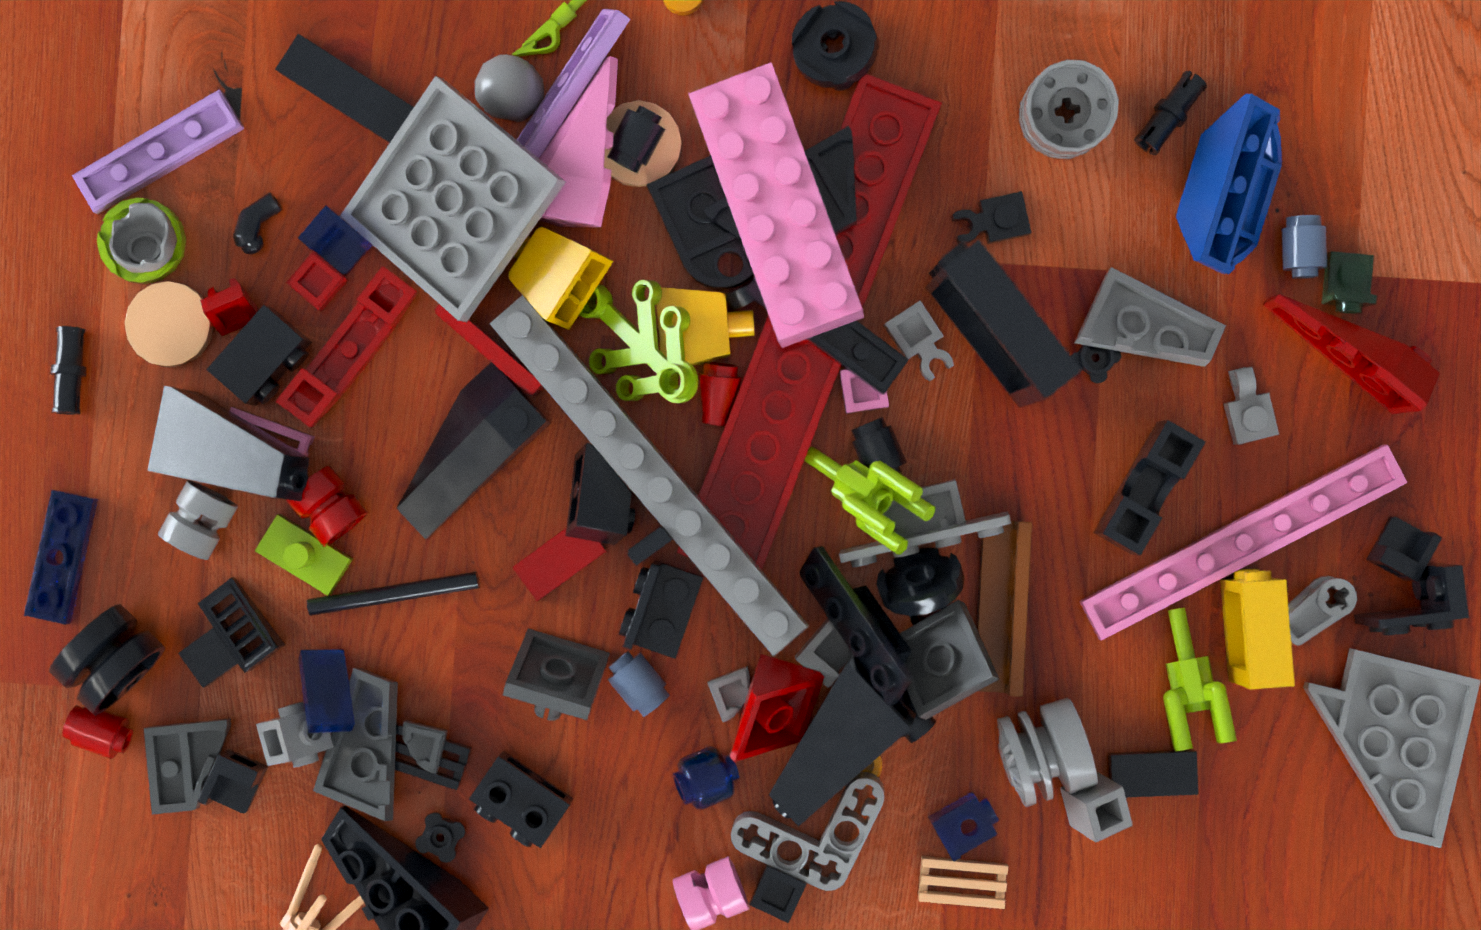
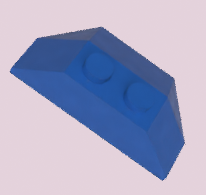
[1175,94,1282,274]

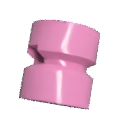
[672,856,750,930]

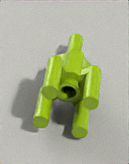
[804,447,936,555]
[1163,608,1237,751]

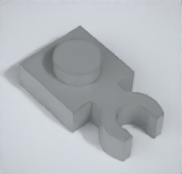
[883,300,954,382]

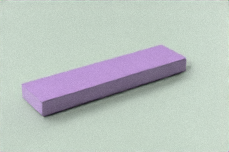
[517,9,630,159]
[72,89,245,214]

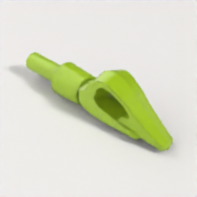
[511,0,587,57]

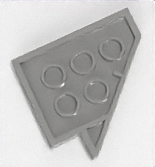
[1303,648,1481,848]

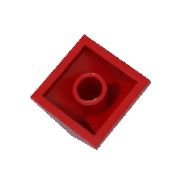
[730,654,824,762]

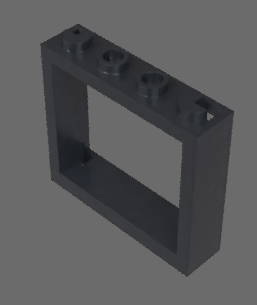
[925,240,1082,408]

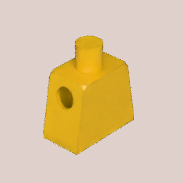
[509,226,613,330]
[657,287,755,366]

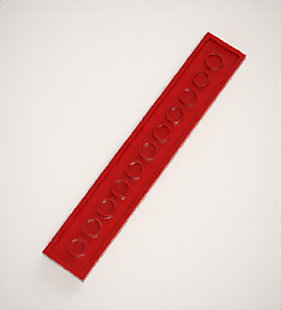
[676,74,942,570]

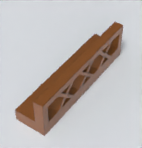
[976,521,1032,697]

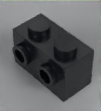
[469,750,574,849]

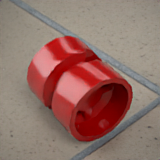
[286,466,368,547]

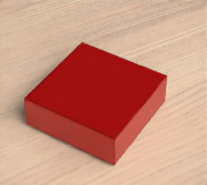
[286,250,349,312]

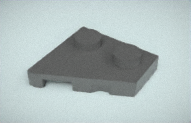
[144,718,231,815]

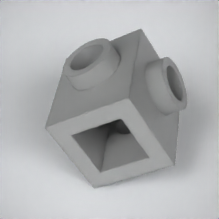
[256,702,334,768]

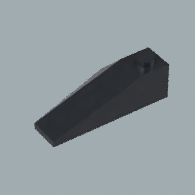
[397,362,551,539]
[321,806,489,930]

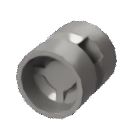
[158,480,238,560]

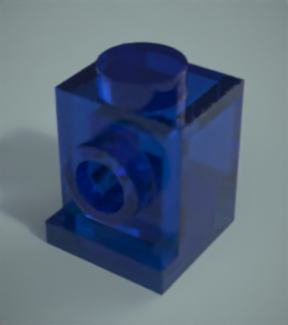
[928,792,1000,862]

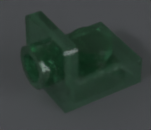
[1322,251,1377,314]

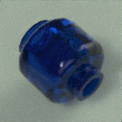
[672,746,740,810]

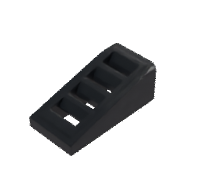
[198,577,285,673]

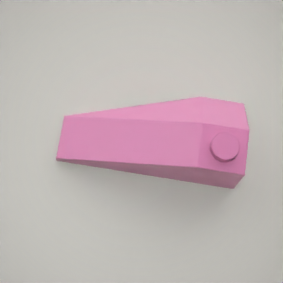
[539,56,618,227]

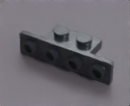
[799,546,912,705]

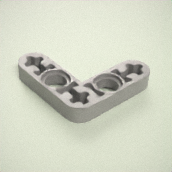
[731,772,885,891]

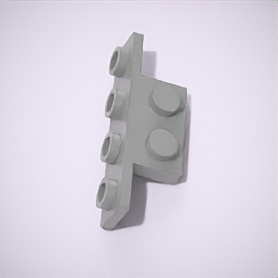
[839,479,1011,567]

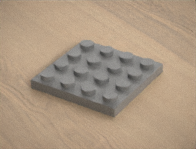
[340,76,566,322]

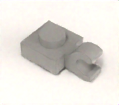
[1223,367,1279,445]

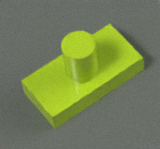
[255,514,353,596]

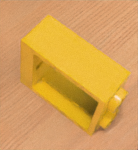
[1220,569,1295,689]

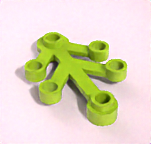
[579,280,698,403]

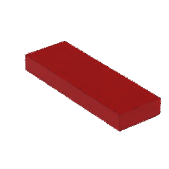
[434,304,544,397]

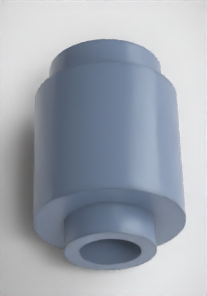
[1282,215,1327,279]
[607,651,670,717]

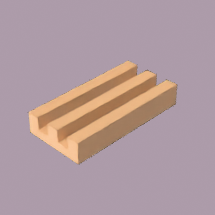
[918,856,1008,909]

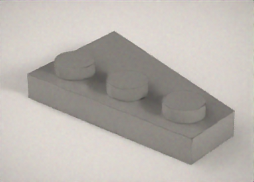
[1074,267,1226,367]

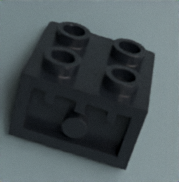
[618,560,703,659]
[1354,562,1469,635]

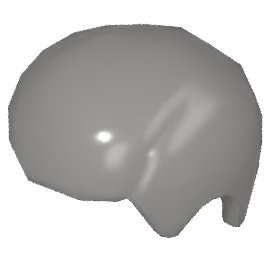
[474,54,544,122]
[109,203,177,273]

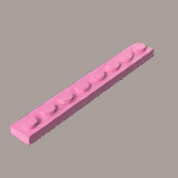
[1079,445,1407,640]

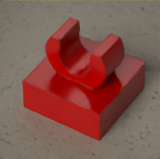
[200,278,258,336]

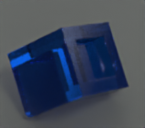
[298,205,372,275]

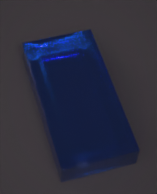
[298,649,355,733]

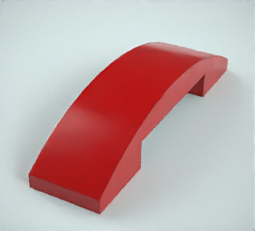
[275,266,417,428]

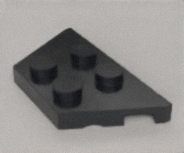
[703,126,857,239]

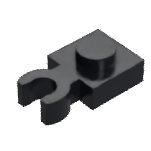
[951,191,1031,244]

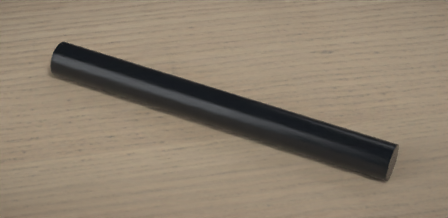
[307,571,480,616]

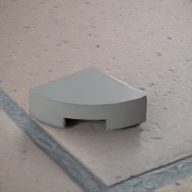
[707,666,750,723]

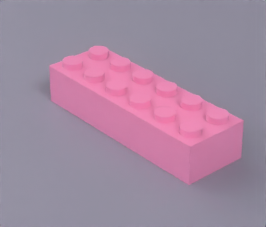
[689,62,864,348]

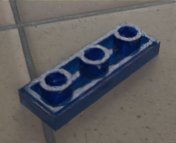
[24,490,98,625]

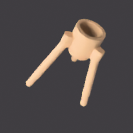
[279,844,364,930]

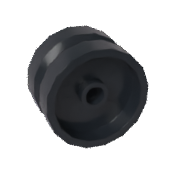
[49,604,165,716]

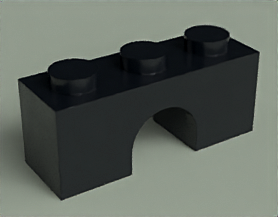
[1093,420,1206,556]

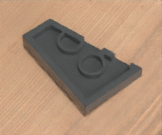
[313,668,398,821]

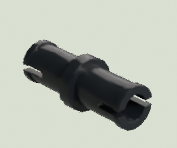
[1134,71,1207,155]
[50,326,87,415]

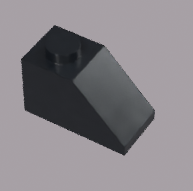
[565,443,635,545]

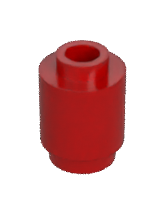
[62,705,133,759]

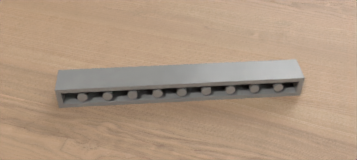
[490,295,809,656]

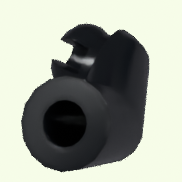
[233,192,282,255]

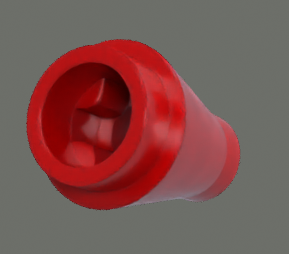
[699,362,741,426]

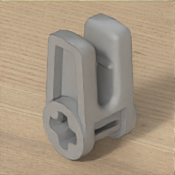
[1288,576,1357,646]

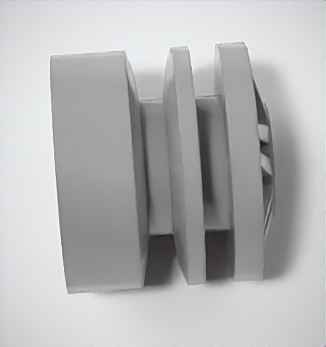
[1019,60,1119,159]
[997,697,1098,807]

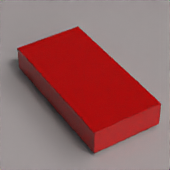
[512,528,607,602]

